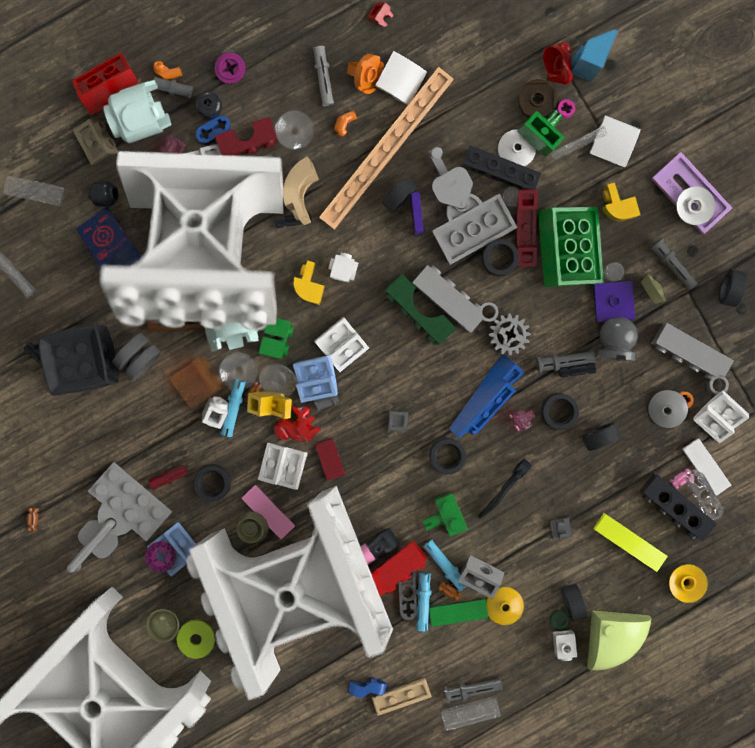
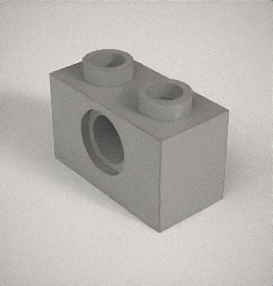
[458,555,504,599]

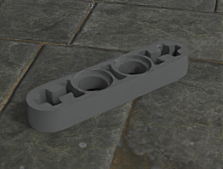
[397,545,417,620]

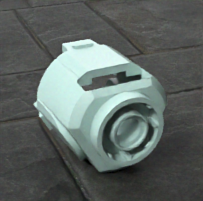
[104,80,171,143]
[205,323,259,351]

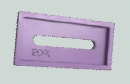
[652,152,732,235]

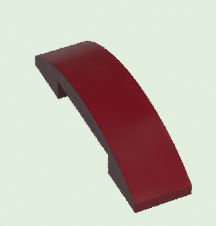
[516,189,538,267]

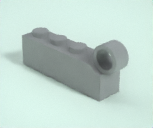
[412,265,498,333]
[651,323,734,394]

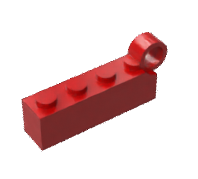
[371,539,428,596]

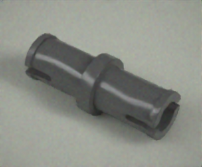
[154,77,193,98]

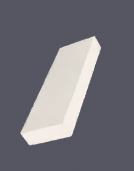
[682,438,731,496]

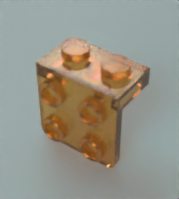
[171,356,223,409]

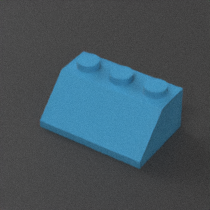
[571,30,618,82]

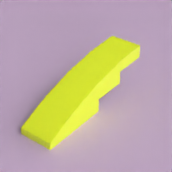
[593,513,668,572]

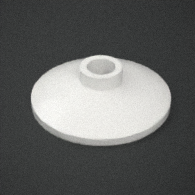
[498,130,536,166]
[676,186,715,225]

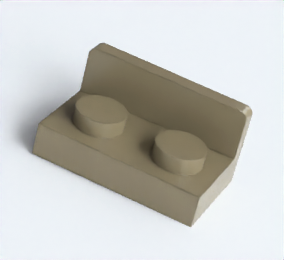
[73,119,118,165]

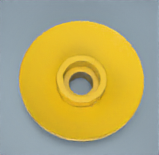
[669,564,708,603]
[486,587,524,625]

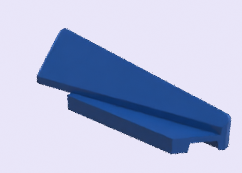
[450,354,524,438]

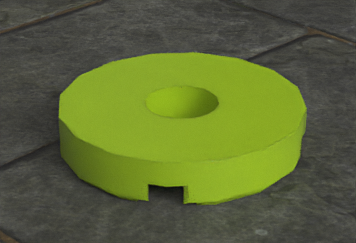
[177,619,216,659]

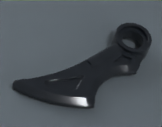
[478,458,532,519]

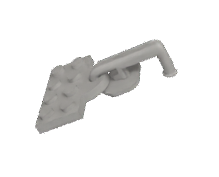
[429,147,517,265]
[67,462,173,573]

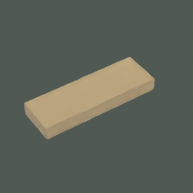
[371,678,432,715]

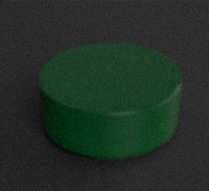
[550,610,570,630]

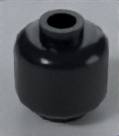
[196,92,223,119]
[88,181,119,207]

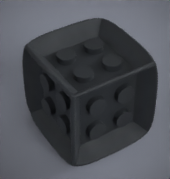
[39,324,119,396]

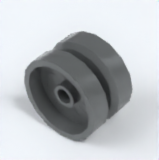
[112,333,162,382]

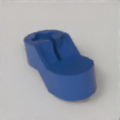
[347,677,387,698]

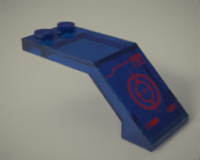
[76,206,143,269]

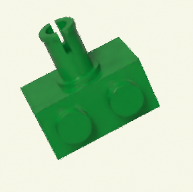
[517,110,565,157]
[422,492,468,537]

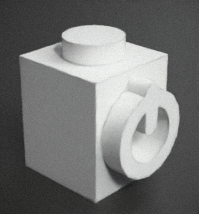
[329,253,358,283]
[202,397,228,429]
[553,630,577,661]

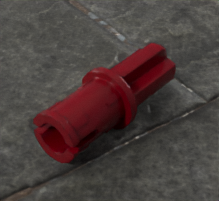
[149,465,187,490]

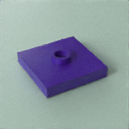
[593,281,635,322]

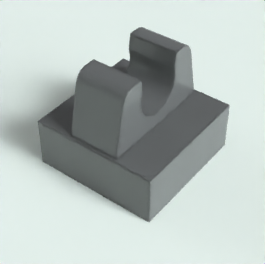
[549,517,572,540]

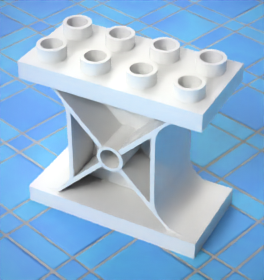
[101,152,284,330]
[187,486,393,700]
[0,587,211,748]

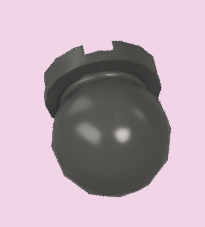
[597,316,638,361]

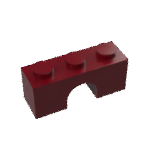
[215,116,279,156]

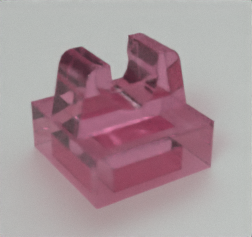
[160,135,186,154]
[510,409,535,432]

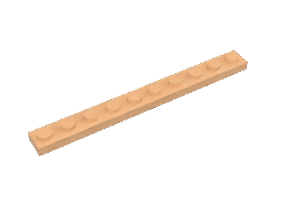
[319,67,453,230]

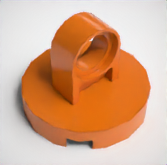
[347,54,384,94]

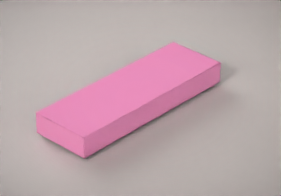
[241,485,295,539]

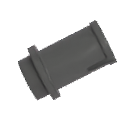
[314,395,340,411]

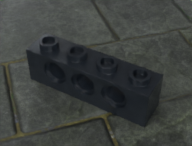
[461,145,542,190]
[639,473,717,541]

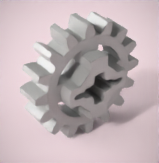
[488,314,531,355]

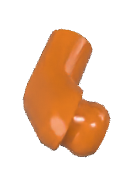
[153,61,182,80]
[334,110,357,137]

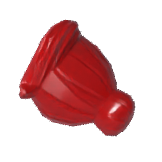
[543,42,573,85]

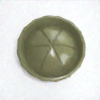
[641,274,666,304]
[236,511,269,544]
[146,609,180,642]

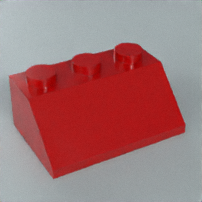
[72,52,140,115]

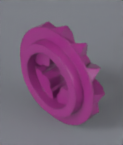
[215,53,246,84]
[145,541,177,572]

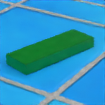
[429,598,488,627]

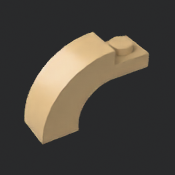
[283,156,319,225]

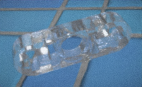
[686,470,723,520]

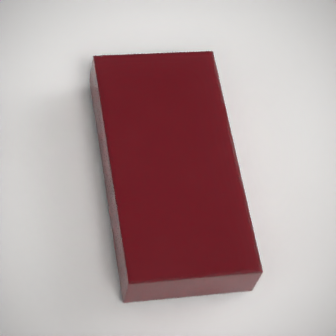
[315,438,345,481]

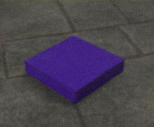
[410,192,424,236]

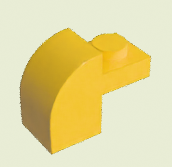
[602,182,640,221]
[294,261,325,305]
[247,391,292,419]

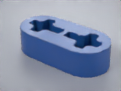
[196,116,231,144]

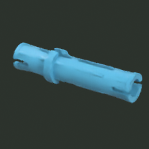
[220,379,246,437]
[423,539,467,592]
[416,572,432,632]

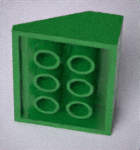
[538,207,604,288]

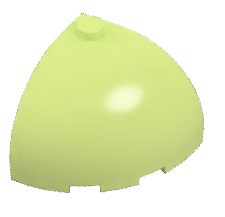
[587,611,651,670]

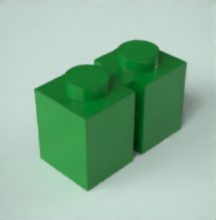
[259,318,294,359]

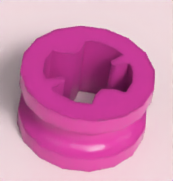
[557,99,575,119]

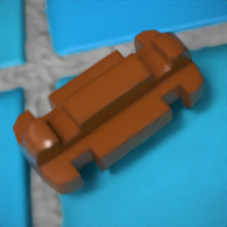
[244,382,262,404]
[26,507,39,531]
[438,582,461,601]

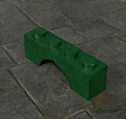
[385,274,456,345]

